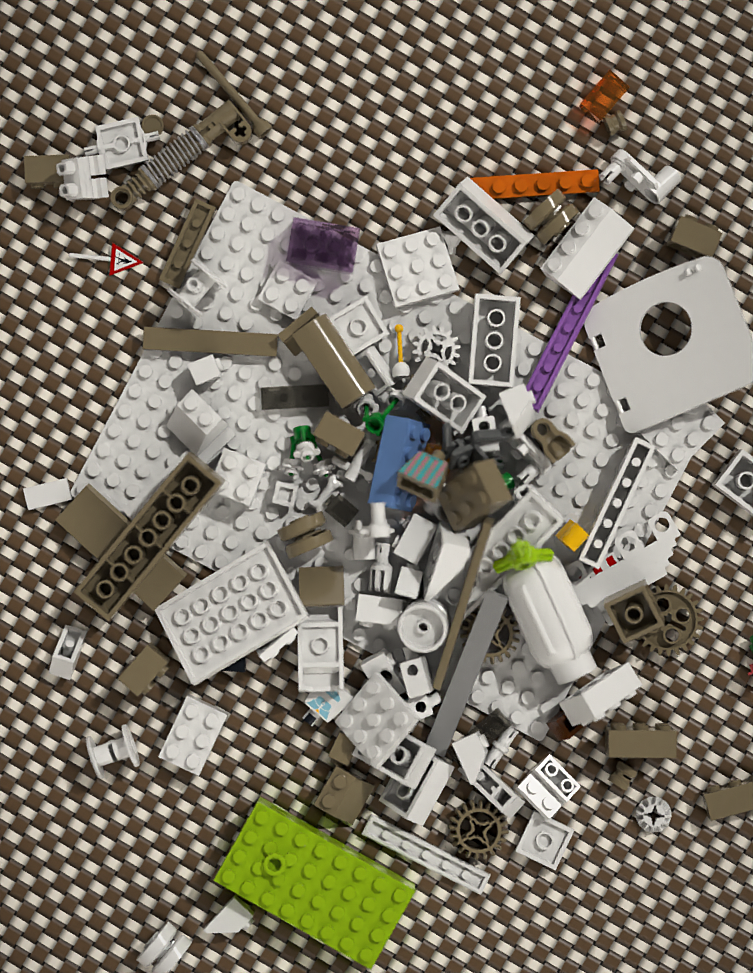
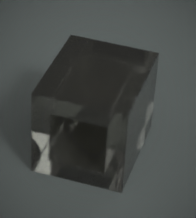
[324,494,360,527]

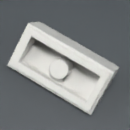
[356,345,398,396]

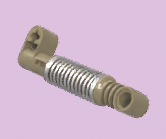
[110,100,252,211]

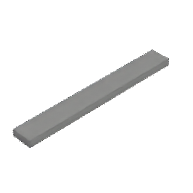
[426,589,509,758]

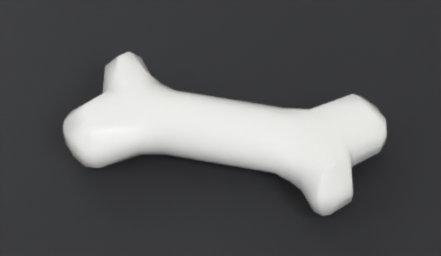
[308,474,344,514]

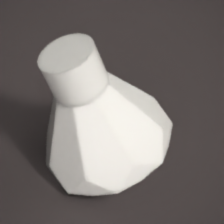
[442,230,461,254]

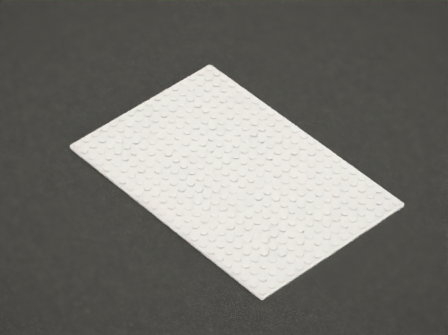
[70,181,691,741]

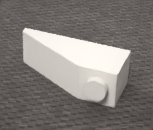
[457,764,525,819]

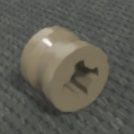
[602,109,627,137]

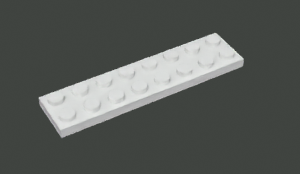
[421,487,565,637]

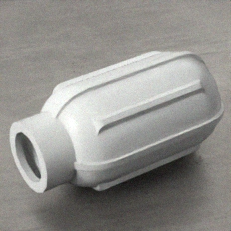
[502,556,597,685]

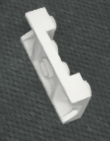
[298,605,344,692]

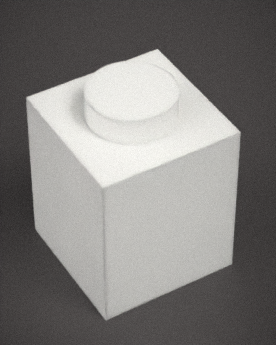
[187,354,224,386]

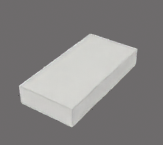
[23,478,72,510]

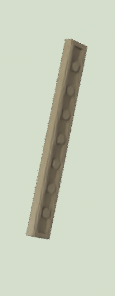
[432,517,495,690]

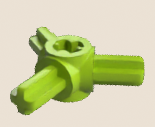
[492,539,554,573]

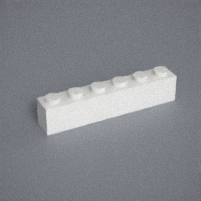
[577,437,656,569]

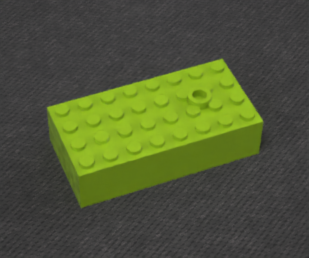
[213,797,416,969]

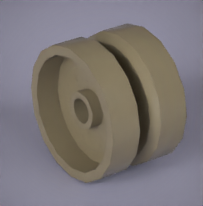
[522,189,580,245]
[277,511,334,559]

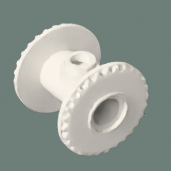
[167,258,227,318]
[86,724,140,779]

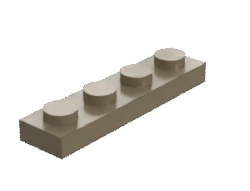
[159,199,217,289]

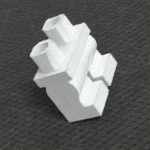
[56,154,109,200]

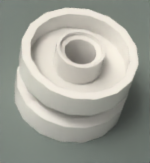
[398,597,451,653]
[136,922,192,973]

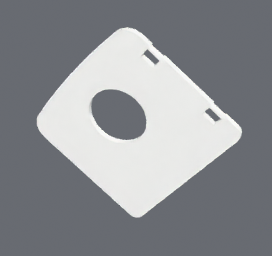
[584,256,753,434]

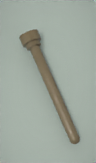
[196,51,273,139]

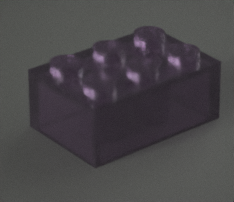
[286,217,360,275]

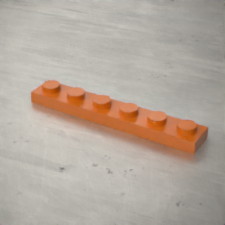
[470,169,600,200]

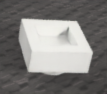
[272,481,299,508]

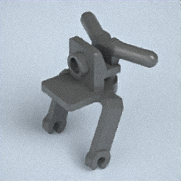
[441,422,514,471]

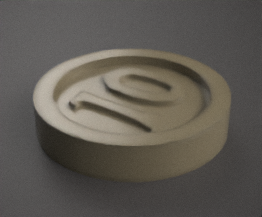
[142,115,164,137]

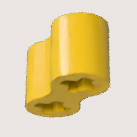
[555,519,589,552]

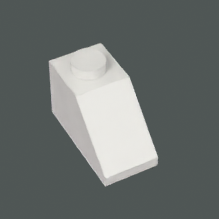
[499,384,536,439]
[394,563,423,599]
[49,625,87,680]
[452,731,489,785]
[203,894,255,933]

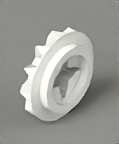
[636,797,672,833]

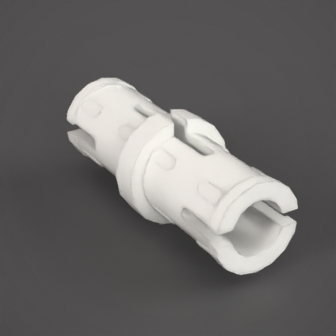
[484,724,519,769]

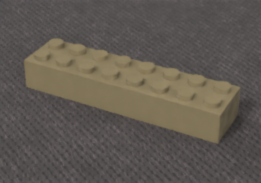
[74,452,226,621]

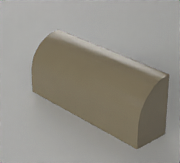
[292,314,376,409]

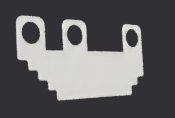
[564,511,680,611]

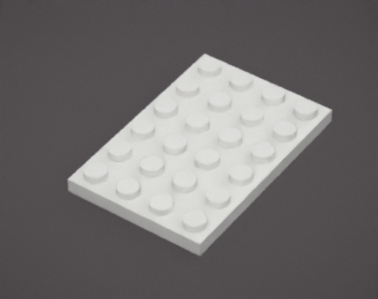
[155,541,310,686]

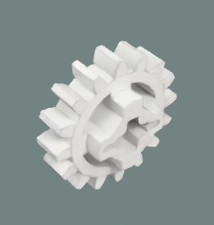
[412,325,461,369]

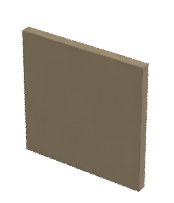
[299,566,345,607]

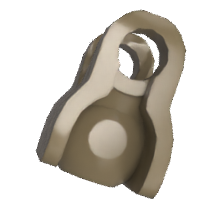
[530,418,576,464]

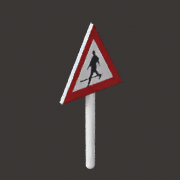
[69,243,144,276]

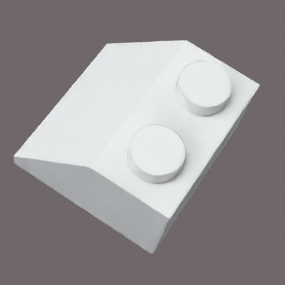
[167,389,229,457]

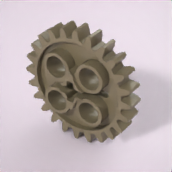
[636,584,704,657]

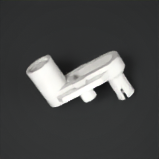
[599,149,681,204]
[497,414,552,485]
[348,503,394,560]

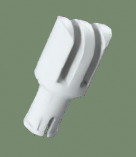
[368,543,393,593]

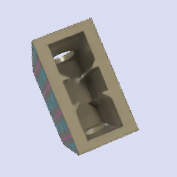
[397,450,448,504]

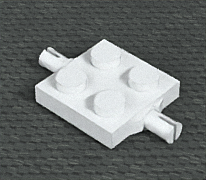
[84,117,160,171]

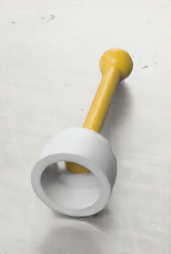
[392,324,410,378]

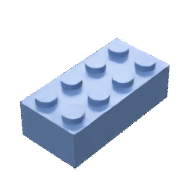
[368,415,430,512]

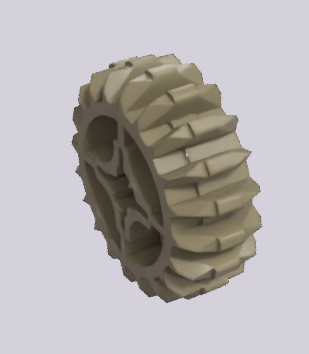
[460,605,520,664]
[448,799,509,860]

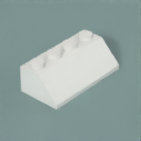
[540,197,634,300]

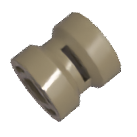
[608,760,638,791]

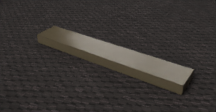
[143,327,278,357]

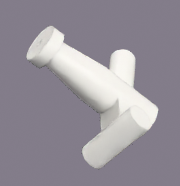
[331,437,376,484]

